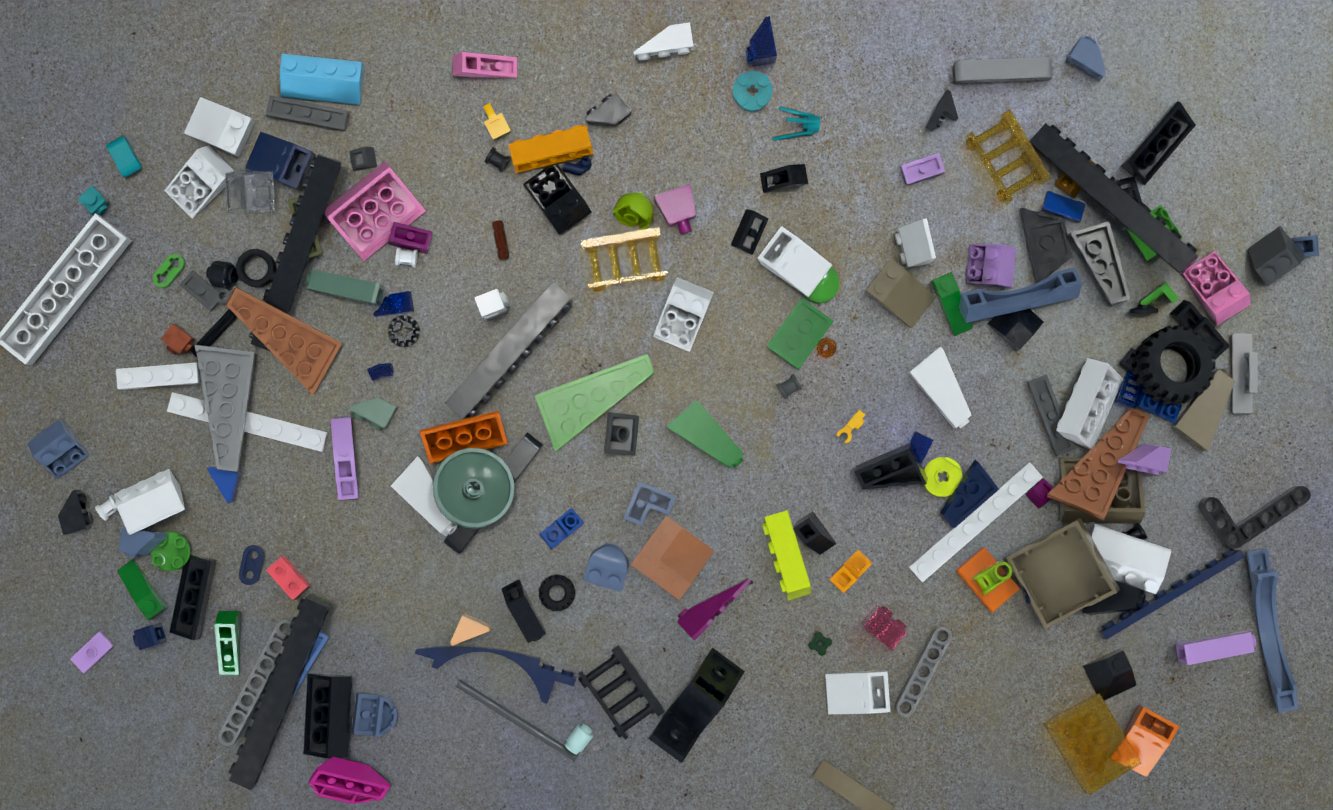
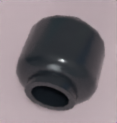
[206,261,238,288]

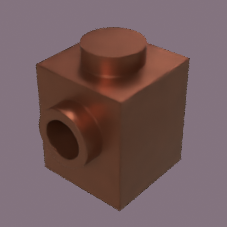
[161,324,196,355]

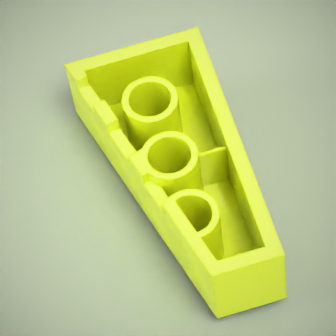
[762,510,811,600]

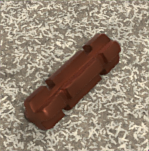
[492,220,509,260]

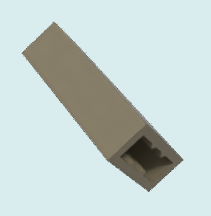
[1171,369,1235,451]

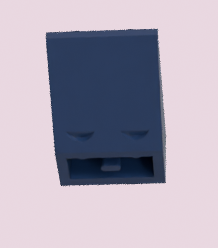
[245,131,316,191]

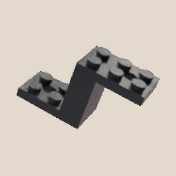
[649,648,745,763]

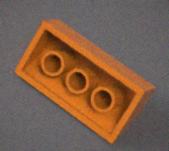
[419,411,508,463]

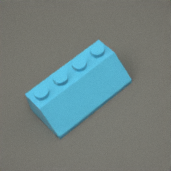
[280,54,365,105]

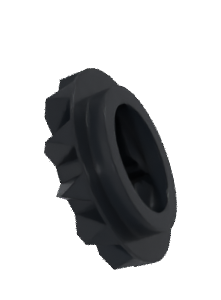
[388,315,420,347]

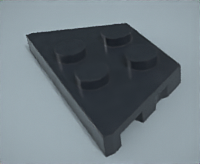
[1019,208,1072,283]

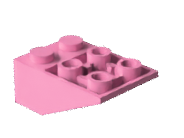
[1182,251,1251,325]

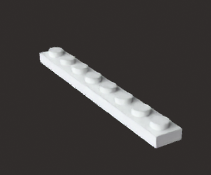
[167,392,328,452]
[909,462,1043,582]

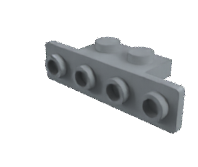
[1231,333,1261,414]

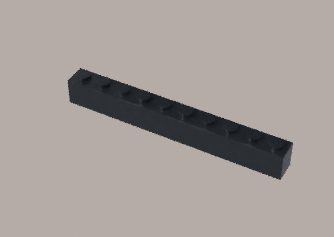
[1029,123,1198,275]
[249,154,343,351]
[229,594,332,790]

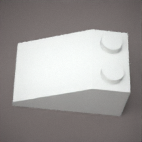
[184,97,255,158]
[895,218,936,269]

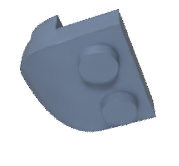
[583,544,629,592]
[351,693,397,737]

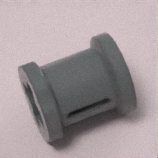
[776,374,802,399]

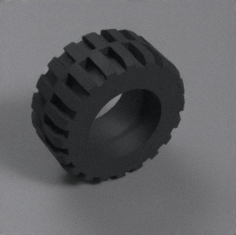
[1133,325,1216,406]

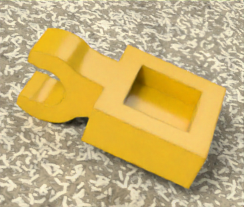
[483,103,511,140]
[836,410,865,444]

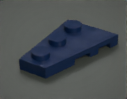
[940,460,999,528]

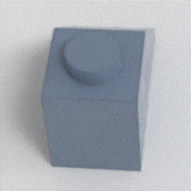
[1066,36,1106,80]
[118,527,167,558]

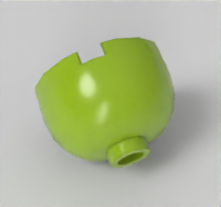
[612,192,654,230]

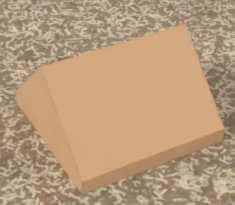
[450,613,493,646]

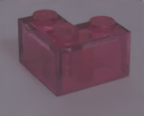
[861,605,908,651]

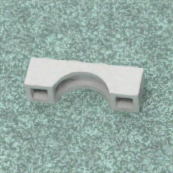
[116,363,202,390]

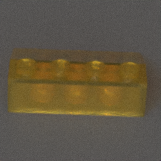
[1043,693,1141,795]

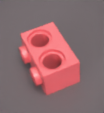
[266,556,311,600]

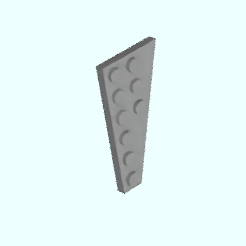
[195,345,256,472]

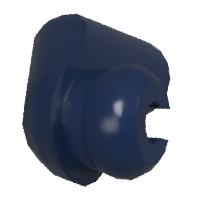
[562,156,592,175]

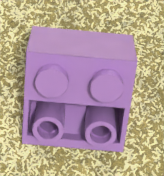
[966,244,1017,288]

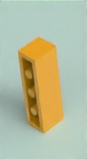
[509,125,593,173]

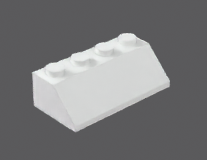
[1056,358,1123,450]
[1090,524,1171,594]

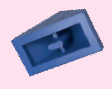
[207,467,241,503]

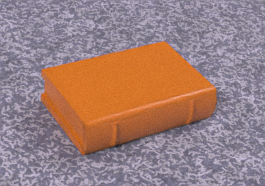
[956,547,1020,613]

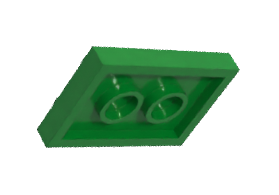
[766,298,834,370]

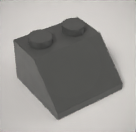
[1248,226,1305,286]

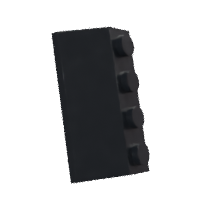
[303,673,352,759]

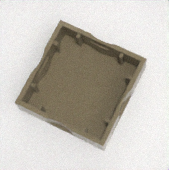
[1006,518,1120,629]

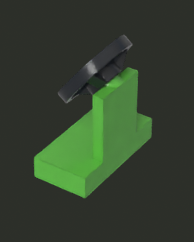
[1130,281,1179,314]

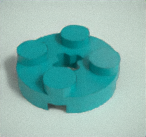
[733,71,773,111]

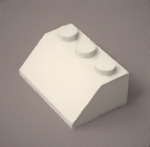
[114,469,185,535]

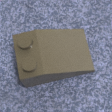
[865,259,936,329]

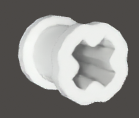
[395,248,418,268]
[95,495,118,521]

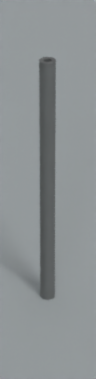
[456,680,579,762]

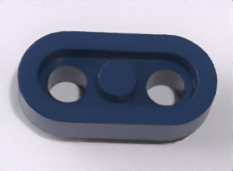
[239,545,264,585]

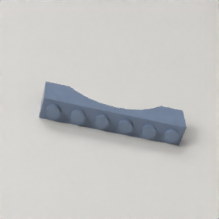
[959,268,1082,323]

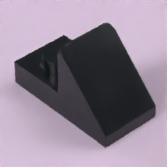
[926,89,958,131]

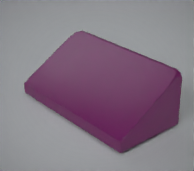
[389,222,433,254]

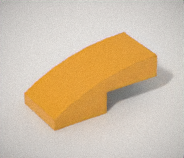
[829,549,873,593]

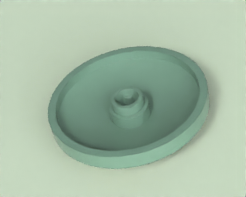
[433,448,514,529]

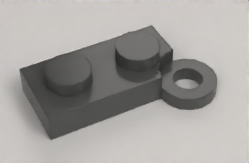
[180,270,231,311]

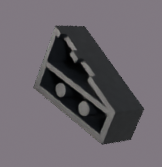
[854,443,928,489]

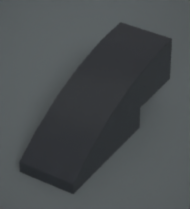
[1170,300,1230,360]

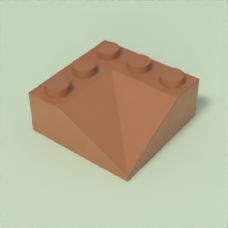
[630,515,714,600]

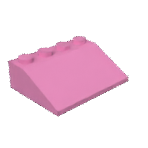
[325,161,426,261]

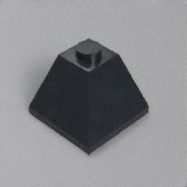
[987,309,1044,351]
[1083,649,1137,702]

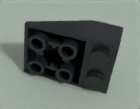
[523,164,592,235]

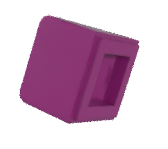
[1026,478,1053,508]

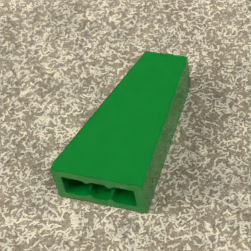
[667,400,744,468]

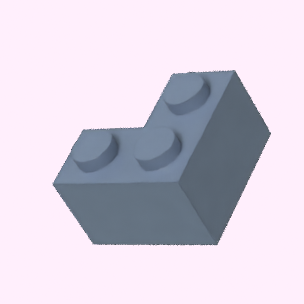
[624,481,676,526]

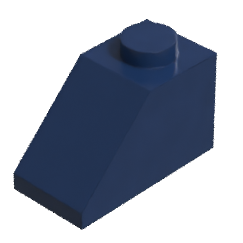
[133,623,167,650]

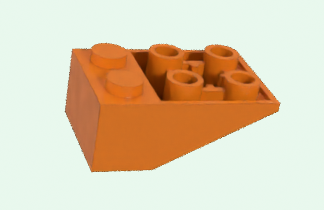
[1110,705,1179,777]

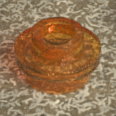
[817,337,836,358]

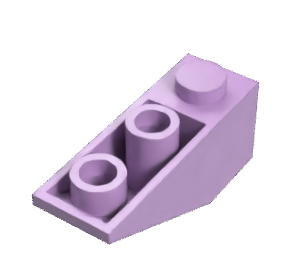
[1118,444,1171,475]

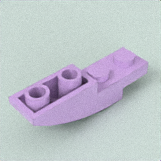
[331,417,358,500]

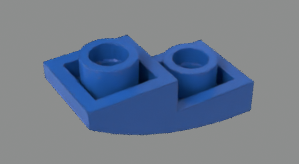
[1135,388,1182,423]
[539,507,584,550]

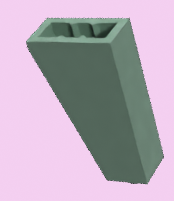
[306,269,385,306]

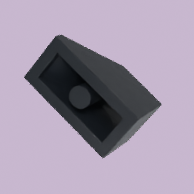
[760,164,808,193]

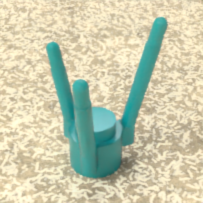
[773,106,820,141]

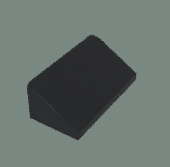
[731,209,769,255]

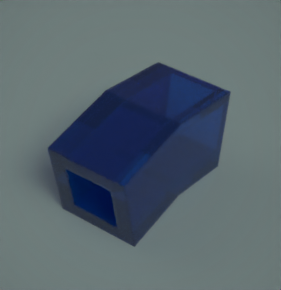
[367,363,394,381]

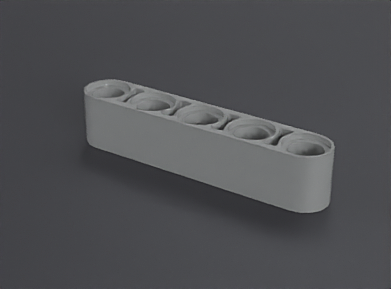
[954,57,1052,83]
[895,626,952,717]

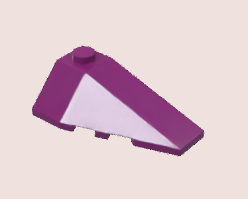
[677,578,751,641]

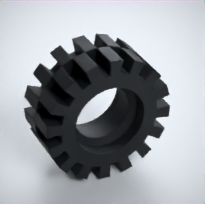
[539,575,575,611]

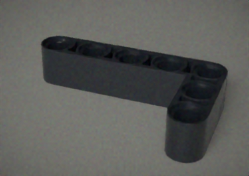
[1199,486,1311,549]

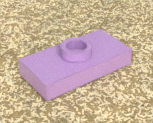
[70,631,115,674]

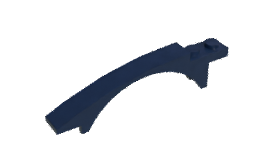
[415,645,577,704]

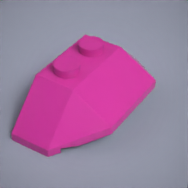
[308,757,390,804]

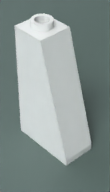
[908,347,971,429]
[391,456,457,536]

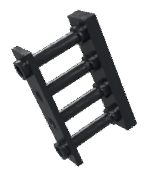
[578,644,665,740]

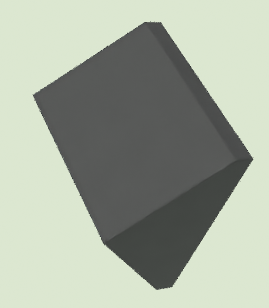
[604,412,639,455]

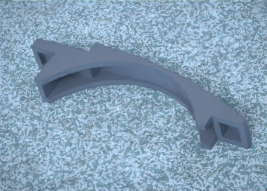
[1246,548,1299,713]

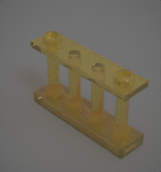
[966,109,1051,204]
[581,227,668,292]

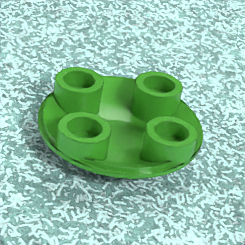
[802,267,839,303]
[151,531,190,572]

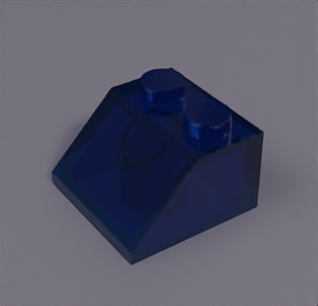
[745,16,777,67]

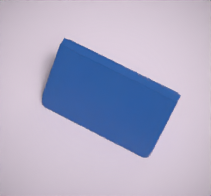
[1041,191,1085,223]

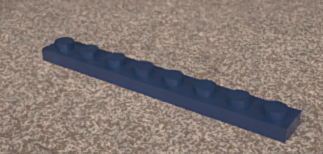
[1099,548,1245,639]

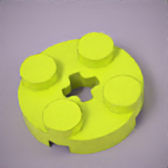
[924,457,963,497]

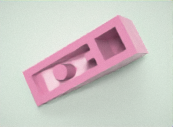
[452,52,517,78]

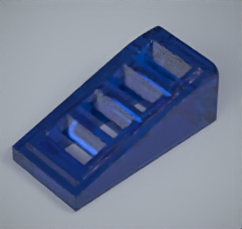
[1114,371,1143,409]

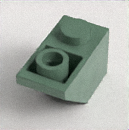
[349,398,398,430]

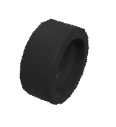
[236,249,276,287]

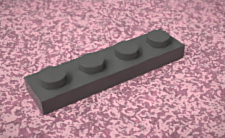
[266,95,349,131]
[1027,374,1076,456]

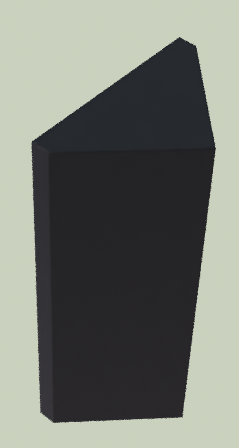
[1121,101,1196,185]
[170,554,217,640]

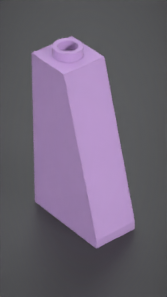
[1175,631,1256,665]

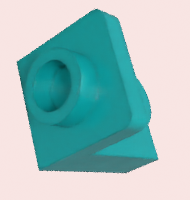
[77,185,110,216]

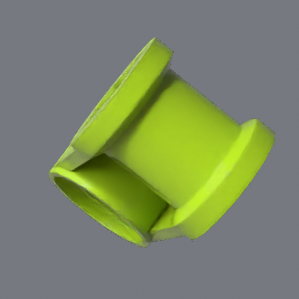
[972,561,1012,595]

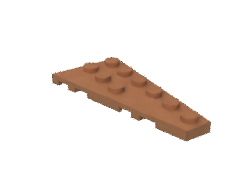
[225,287,342,395]
[1047,408,1150,520]

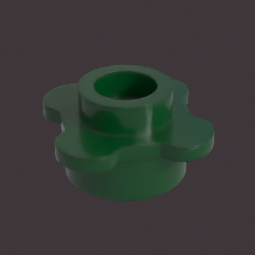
[808,632,832,656]

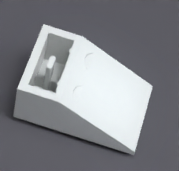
[164,145,236,219]
[758,226,832,297]
[653,277,714,352]
[825,670,890,714]

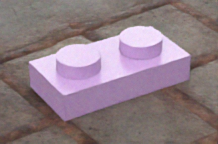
[900,153,945,185]

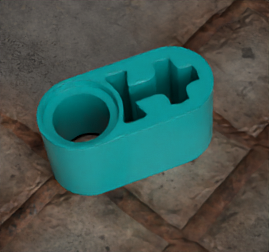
[106,135,142,178]

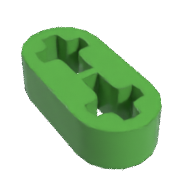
[153,254,186,288]

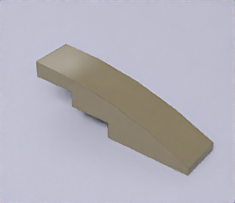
[813,760,895,810]

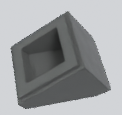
[349,147,377,171]

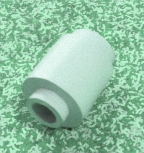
[565,724,593,755]

